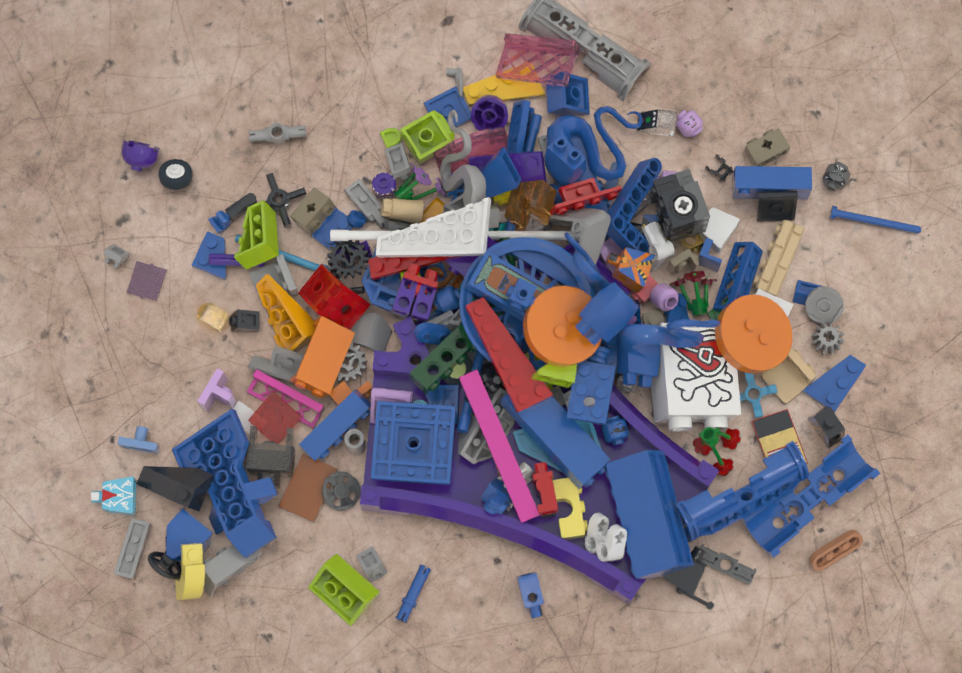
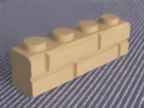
[753,220,805,297]

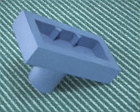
[118,426,160,454]

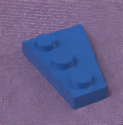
[802,355,866,413]

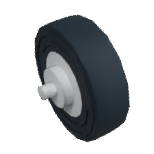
[158,159,193,190]

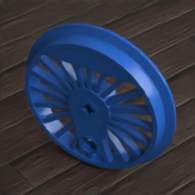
[459,237,595,371]

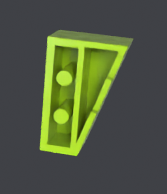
[234,200,279,270]

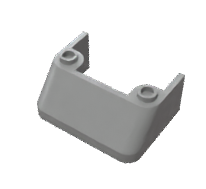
[525,205,611,265]

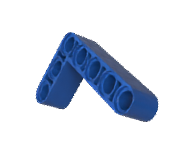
[606,158,662,254]

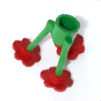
[693,427,741,476]

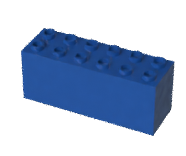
[606,450,694,579]

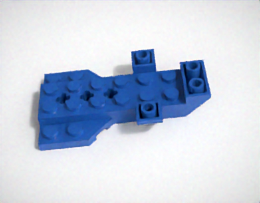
[172,409,278,558]

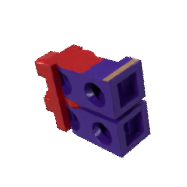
[391,264,438,322]

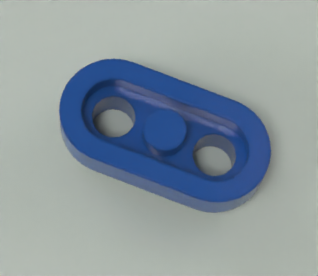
[414,323,451,345]

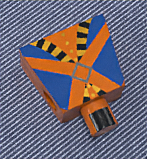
[606,248,655,293]

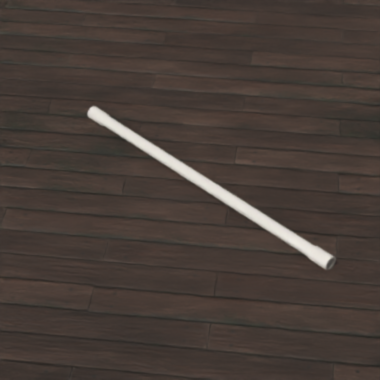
[330,230,580,241]

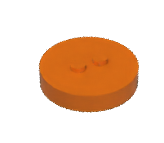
[523,286,602,367]
[715,295,793,374]

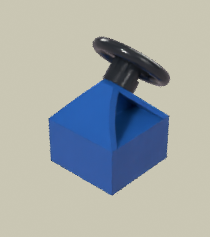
[148,508,213,580]

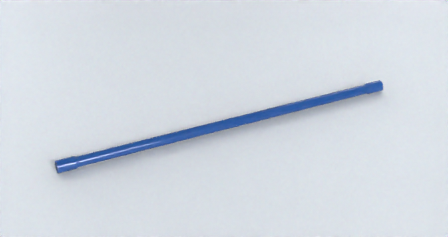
[456,114,542,434]

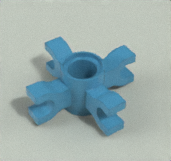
[739,372,778,418]

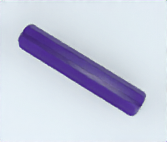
[208,253,265,267]

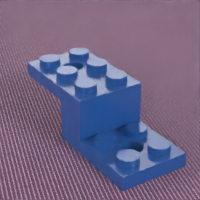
[566,333,620,425]

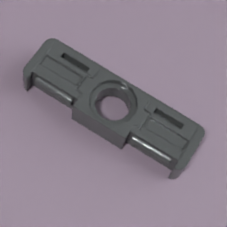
[700,544,756,585]

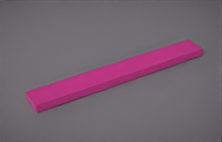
[459,370,539,523]

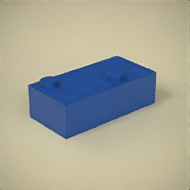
[732,166,812,200]

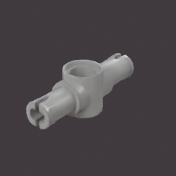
[249,123,306,145]

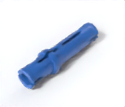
[395,564,431,623]

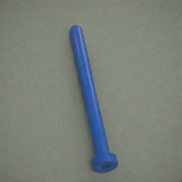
[830,206,921,233]

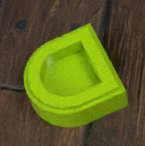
[379,128,401,149]

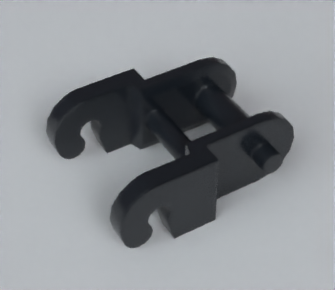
[705,154,734,182]

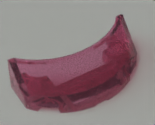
[434,127,508,175]

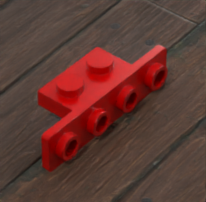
[549,177,622,216]

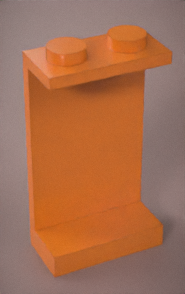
[290,316,355,398]

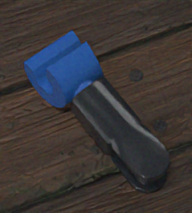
[208,193,257,234]

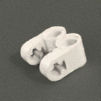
[585,513,627,562]

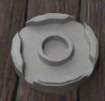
[805,286,844,324]

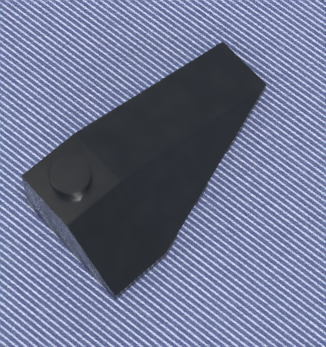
[136,466,214,511]

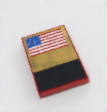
[751,409,808,464]

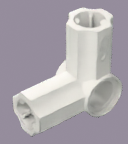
[642,222,675,271]

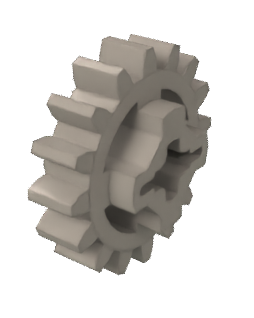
[337,342,367,383]

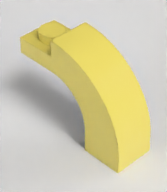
[175,543,205,600]

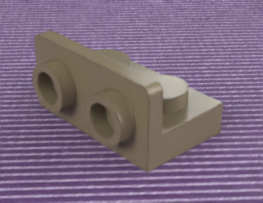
[666,248,700,274]

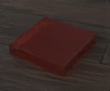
[248,391,302,446]

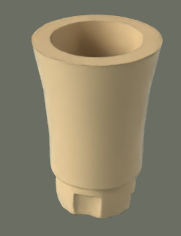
[380,198,424,224]

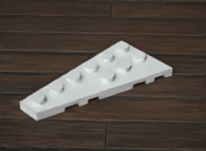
[376,197,491,258]

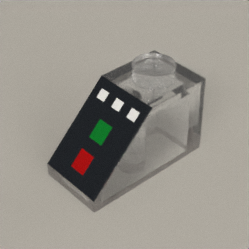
[636,109,677,136]

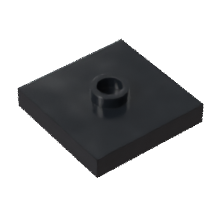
[756,191,798,221]

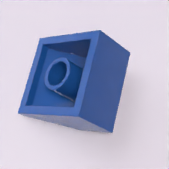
[546,71,590,116]

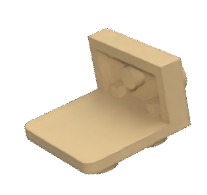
[761,348,817,404]

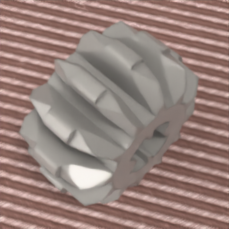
[811,322,844,355]

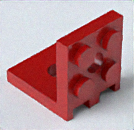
[298,264,371,330]

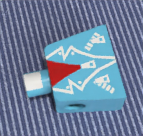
[91,477,137,516]

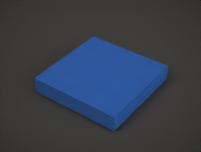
[423,86,472,128]

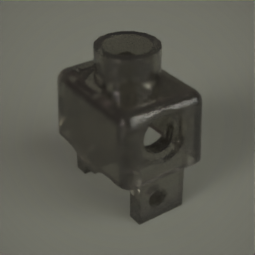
[245,426,296,489]

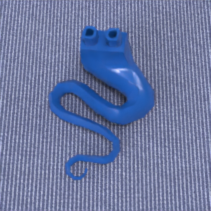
[544,106,643,186]
[564,232,639,345]
[617,319,721,388]

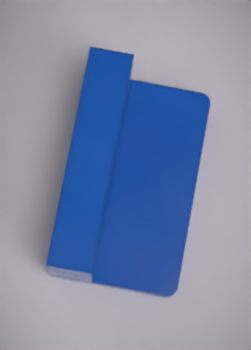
[698,237,722,272]

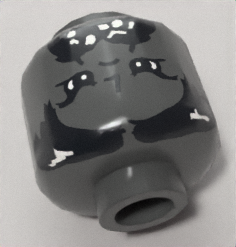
[822,162,850,191]

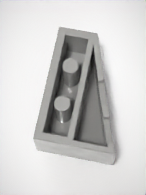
[203,543,262,597]

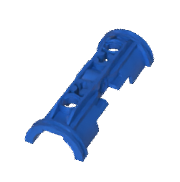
[742,434,881,558]
[675,441,809,542]

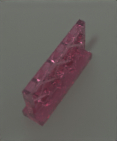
[495,33,580,86]

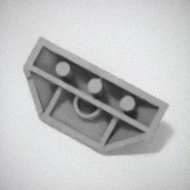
[458,387,514,464]

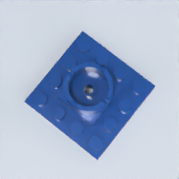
[371,401,456,485]

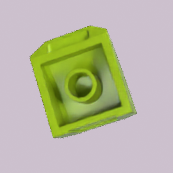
[400,110,455,164]

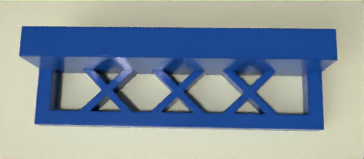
[506,99,535,153]
[713,241,763,311]

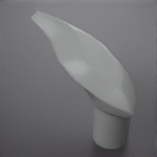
[447,67,463,97]

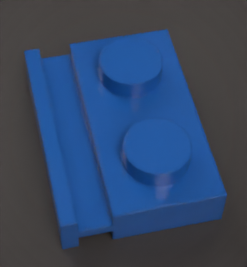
[311,207,355,253]

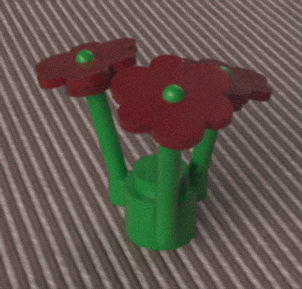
[669,271,717,315]

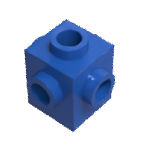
[506,278,537,311]

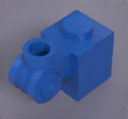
[481,478,512,515]

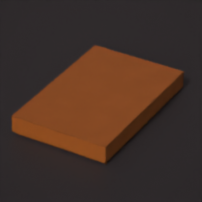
[278,454,338,522]

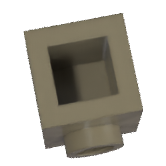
[641,309,667,325]

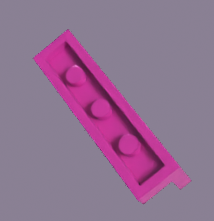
[247,369,325,429]

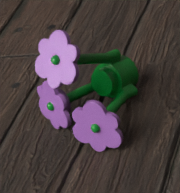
[395,163,447,200]

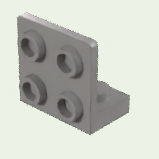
[250,254,298,308]

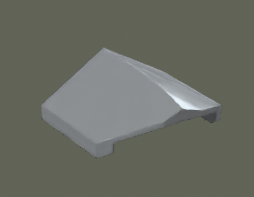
[351,312,392,351]

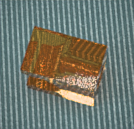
[504,180,557,228]

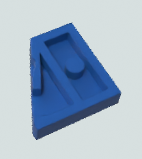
[192,231,227,281]

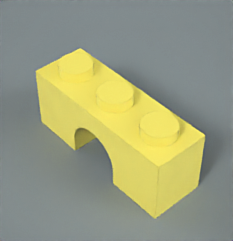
[553,478,588,540]

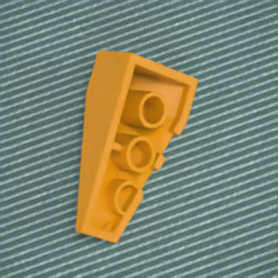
[256,274,315,352]

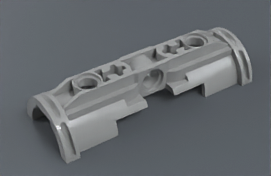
[518,0,652,102]

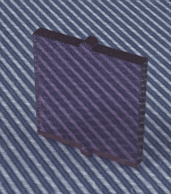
[127,261,167,301]

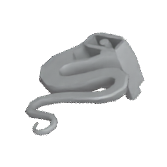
[440,110,507,229]

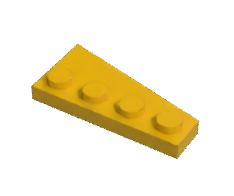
[463,61,545,106]

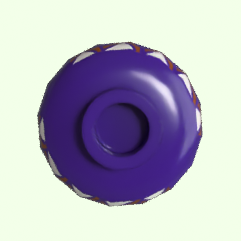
[372,172,397,199]

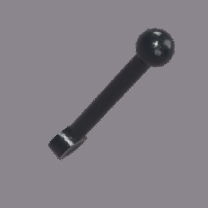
[676,587,714,610]

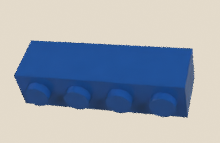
[299,389,371,461]

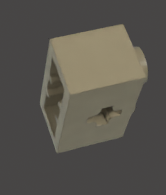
[744,128,790,166]
[290,188,336,235]

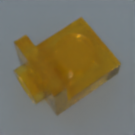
[197,303,230,331]

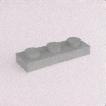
[114,518,151,580]

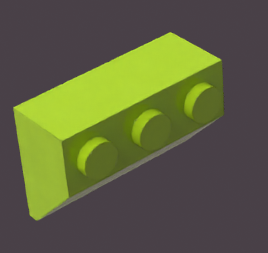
[308,553,380,626]

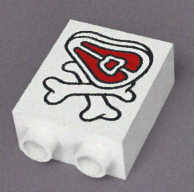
[651,323,741,432]

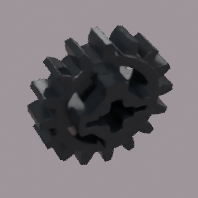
[327,240,369,279]

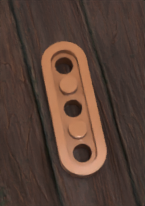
[809,529,863,571]

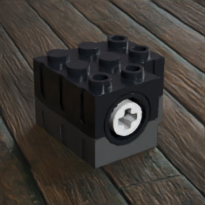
[649,169,710,243]

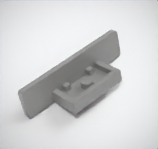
[248,345,304,384]

